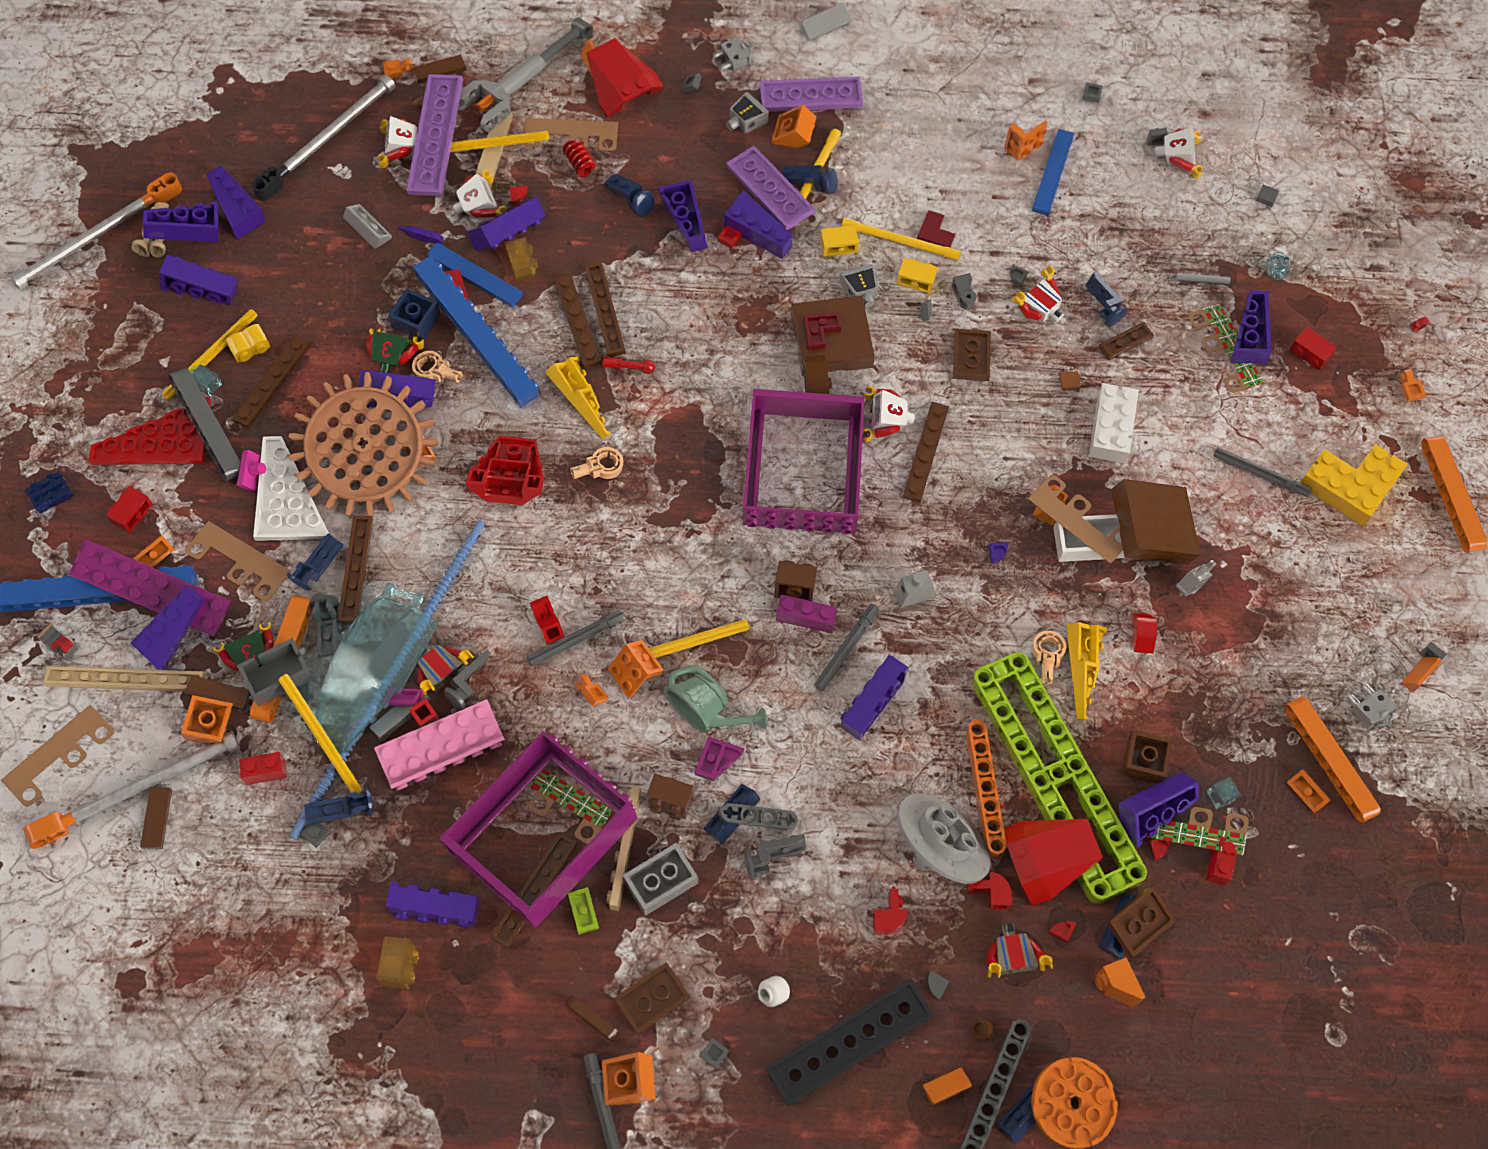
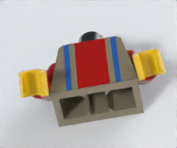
[416,644,474,695]
[986,923,1053,978]

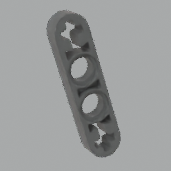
[719,803,798,830]

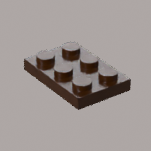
[953,329,991,381]
[1106,886,1176,957]
[614,962,691,1035]

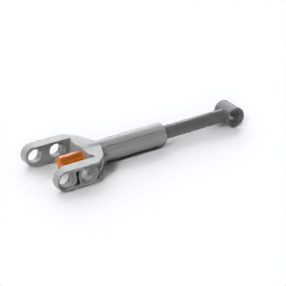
[458,17,593,132]

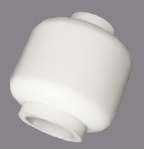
[758,976,790,1007]

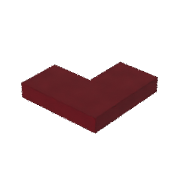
[917,210,956,248]
[803,313,842,350]

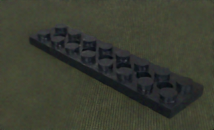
[765,979,934,1107]

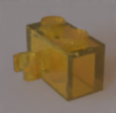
[505,237,538,281]

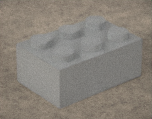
[623,843,698,916]

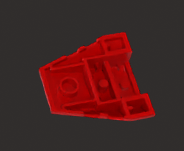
[586,38,664,118]
[466,435,544,505]
[1004,819,1103,906]

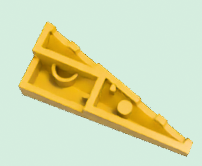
[545,356,611,439]
[1066,622,1107,720]

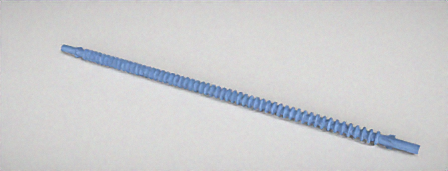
[289,520,485,840]

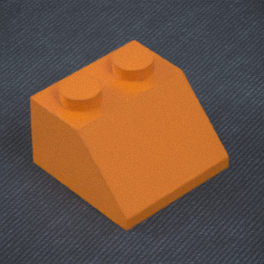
[771,105,816,148]
[181,695,233,744]
[1095,958,1146,1007]
[602,1052,656,1105]

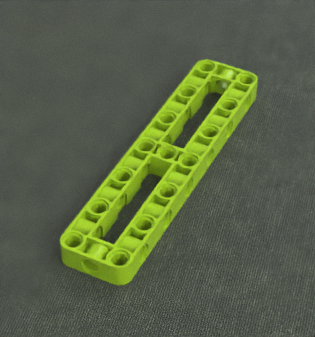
[972,652,1147,904]

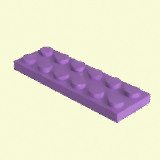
[760,76,863,112]
[726,146,815,230]

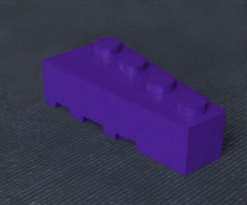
[466,197,546,251]
[1230,291,1271,364]
[358,370,435,408]
[130,585,206,670]

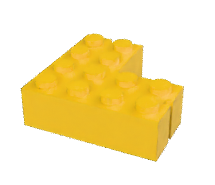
[1300,444,1408,526]

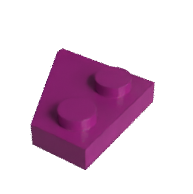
[695,736,745,781]

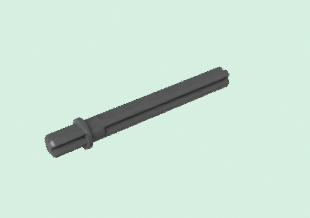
[1214,447,1312,497]
[814,603,879,691]
[527,610,625,666]
[584,1053,621,1149]

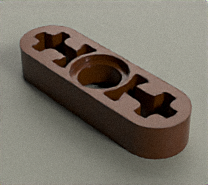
[565,995,620,1042]

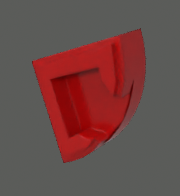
[510,186,527,205]
[1148,839,1170,861]
[1048,921,1076,943]

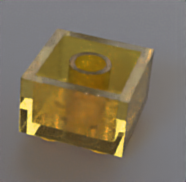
[377,936,419,990]

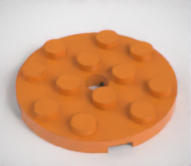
[1031,1058,1117,1149]

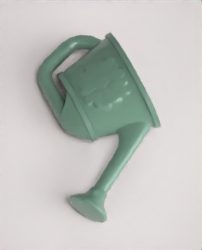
[664,665,767,733]

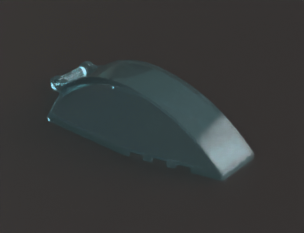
[311,583,438,753]

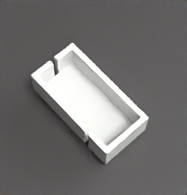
[1089,383,1139,464]
[1053,514,1125,562]

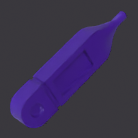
[397,226,444,244]

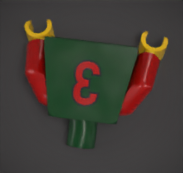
[366,328,424,373]
[213,622,274,672]

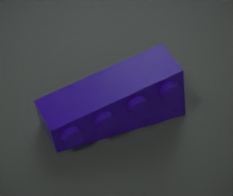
[206,165,266,240]
[658,180,708,252]
[724,191,793,259]
[143,201,218,242]
[159,255,238,305]
[840,654,909,741]
[1119,772,1199,848]
[386,881,479,928]

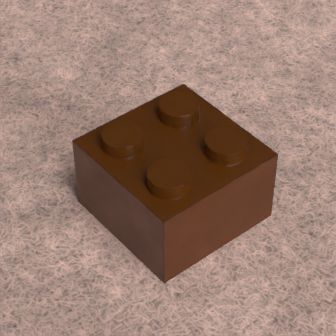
[774,560,817,601]
[1122,730,1173,784]
[646,773,694,820]

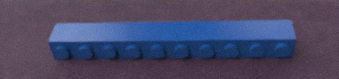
[413,255,539,408]
[0,565,197,613]

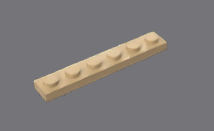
[607,786,641,911]

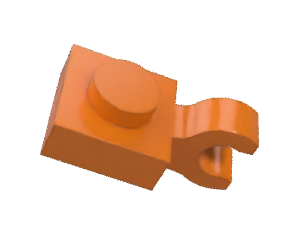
[383,58,413,78]
[1400,369,1426,402]
[574,674,609,706]

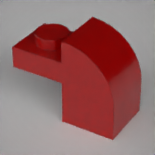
[529,595,565,645]
[1131,612,1157,654]
[409,698,440,727]
[967,872,1012,910]
[873,889,908,935]

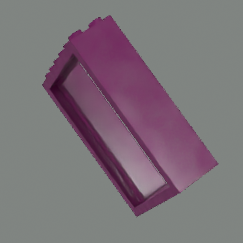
[743,389,865,535]
[439,731,638,929]

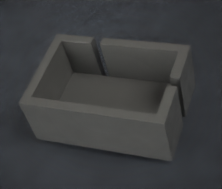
[237,638,314,707]

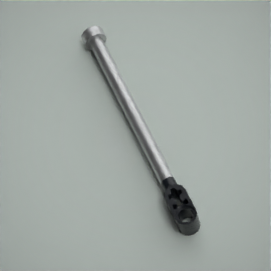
[251,74,396,201]

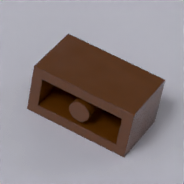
[803,355,832,394]

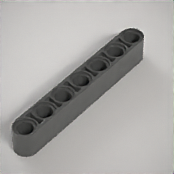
[168,368,241,481]
[959,1019,1031,1149]

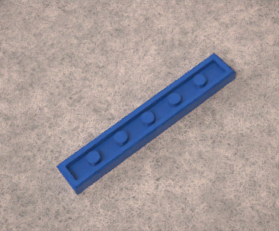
[1032,129,1074,216]
[426,242,523,308]

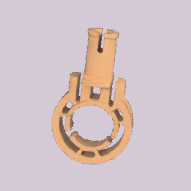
[412,351,463,383]
[570,447,623,479]
[1032,631,1066,684]

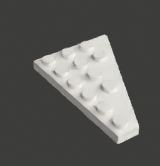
[253,436,329,541]

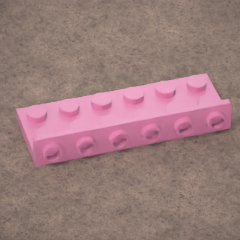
[374,700,505,791]

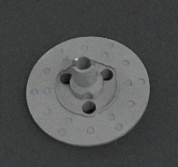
[897,794,990,884]

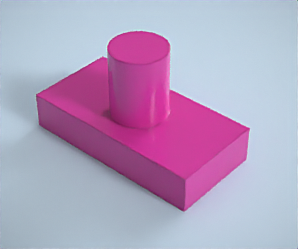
[237,450,266,492]

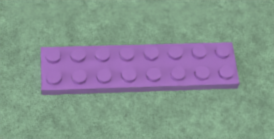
[407,74,463,196]

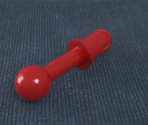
[602,356,655,374]

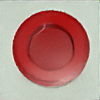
[1410,316,1429,332]

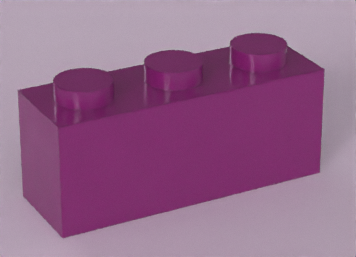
[776,595,838,634]

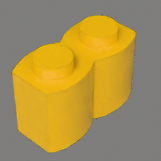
[225,324,271,363]

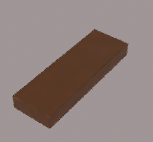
[413,54,467,84]
[1098,322,1154,361]
[185,675,250,711]
[140,787,172,849]

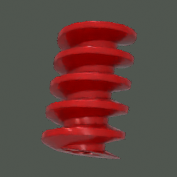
[562,140,596,178]

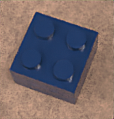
[388,288,441,341]

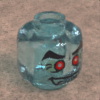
[1267,252,1291,280]

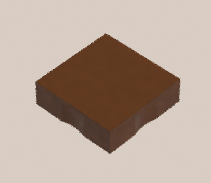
[791,295,875,376]
[1111,479,1201,564]

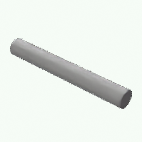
[1176,273,1231,284]

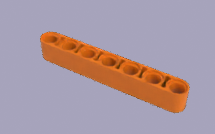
[1421,435,1488,553]
[250,595,313,723]
[1284,696,1381,823]
[966,720,1006,859]

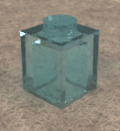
[191,364,222,397]
[1207,777,1240,809]

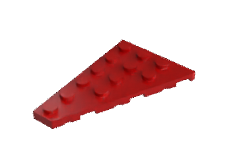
[88,397,211,465]

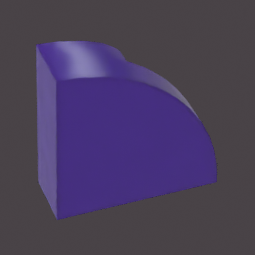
[988,542,1008,563]

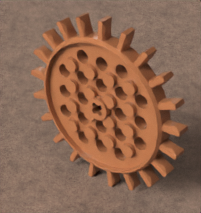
[289,372,438,517]

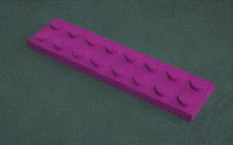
[68,539,232,637]

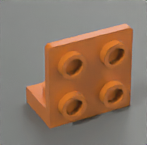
[1004,120,1048,161]
[608,640,664,698]

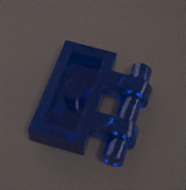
[24,471,74,514]

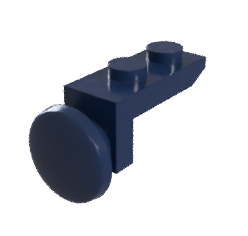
[782,165,838,194]
[604,173,655,216]
[1086,271,1127,327]
[287,534,344,591]
[304,787,373,825]

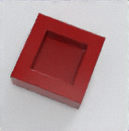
[717,225,741,249]

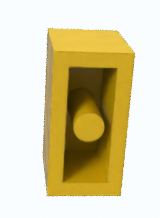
[820,225,859,257]
[897,257,938,294]

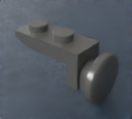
[309,592,339,658]
[444,650,490,711]
[744,834,806,880]

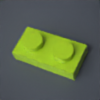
[568,887,599,934]

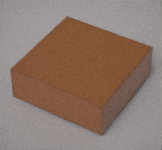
[1059,371,1081,391]

